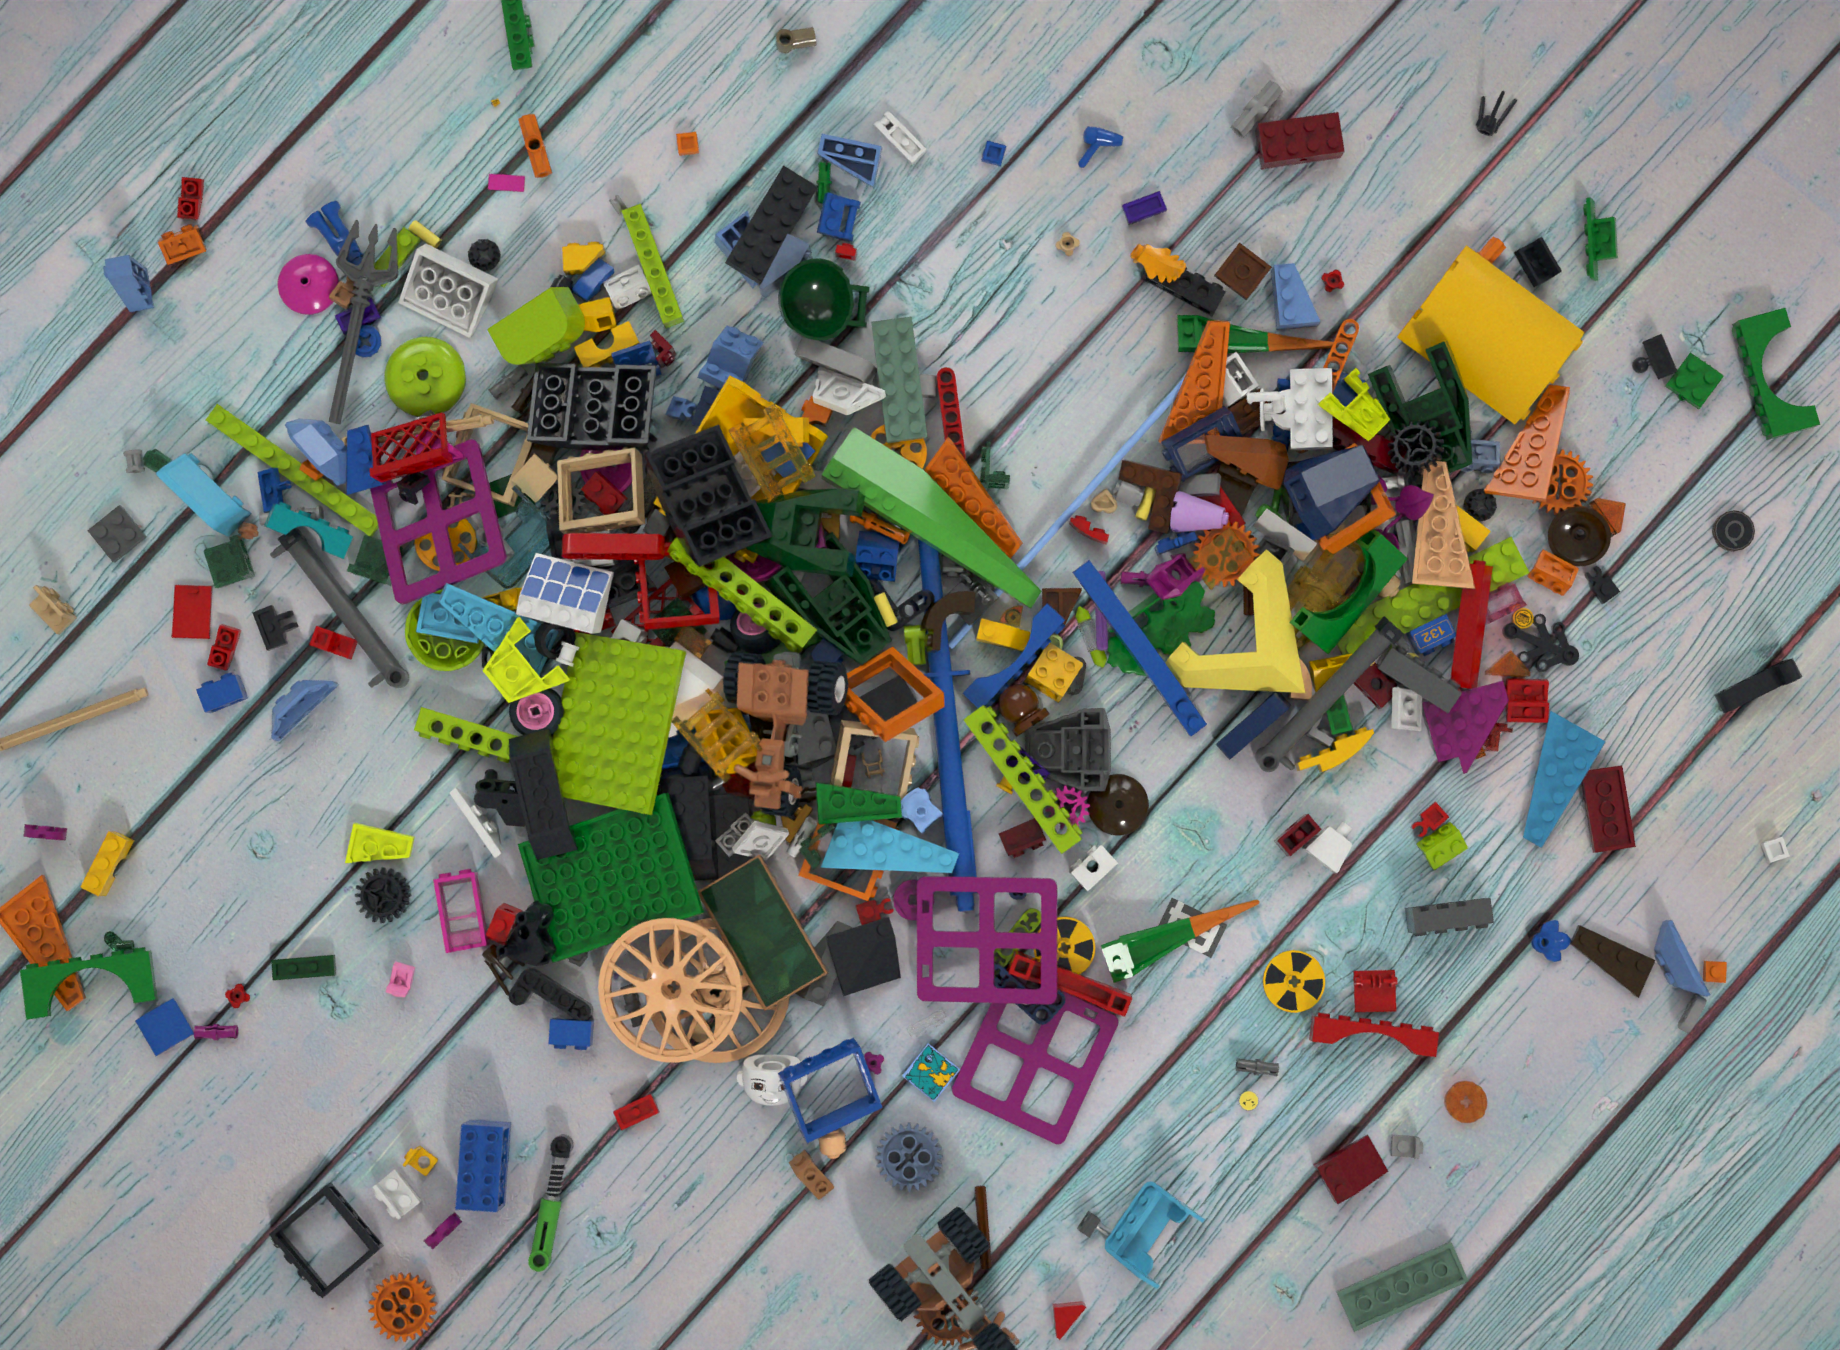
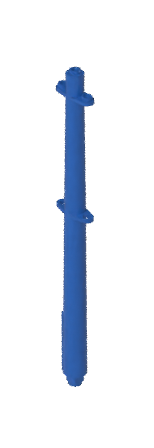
[900,528,977,912]

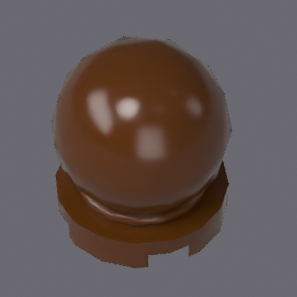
[998,684,1050,737]

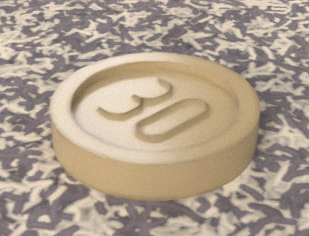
[692,1023,711,1042]

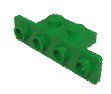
[501,0,535,70]
[1583,197,1618,281]

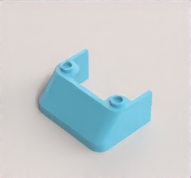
[156,453,252,537]
[1105,1181,1205,1289]

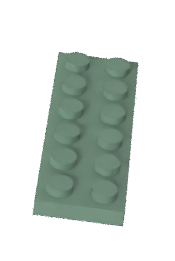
[871,316,928,443]
[1336,1242,1468,1332]

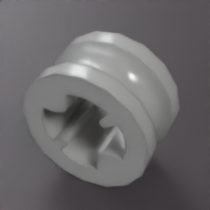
[609,195,627,215]

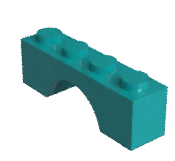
[264,502,353,559]

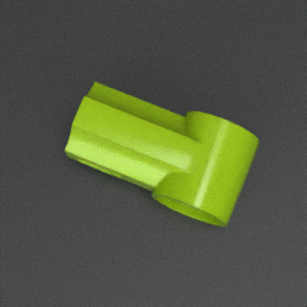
[904,624,926,666]

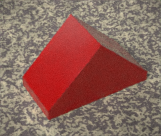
[1053,1301,1086,1340]

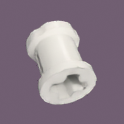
[555,641,580,667]

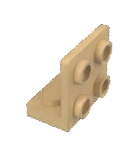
[29,585,77,635]

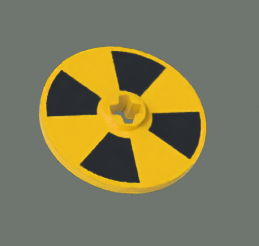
[1033,916,1095,974]
[1263,950,1325,1013]

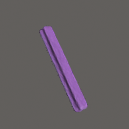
[1095,571,1108,651]

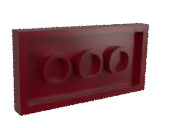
[1582,765,1636,853]

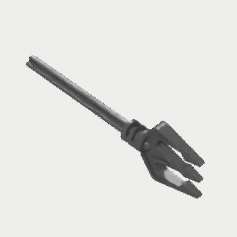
[328,220,398,424]

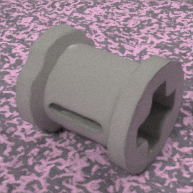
[123,449,145,473]

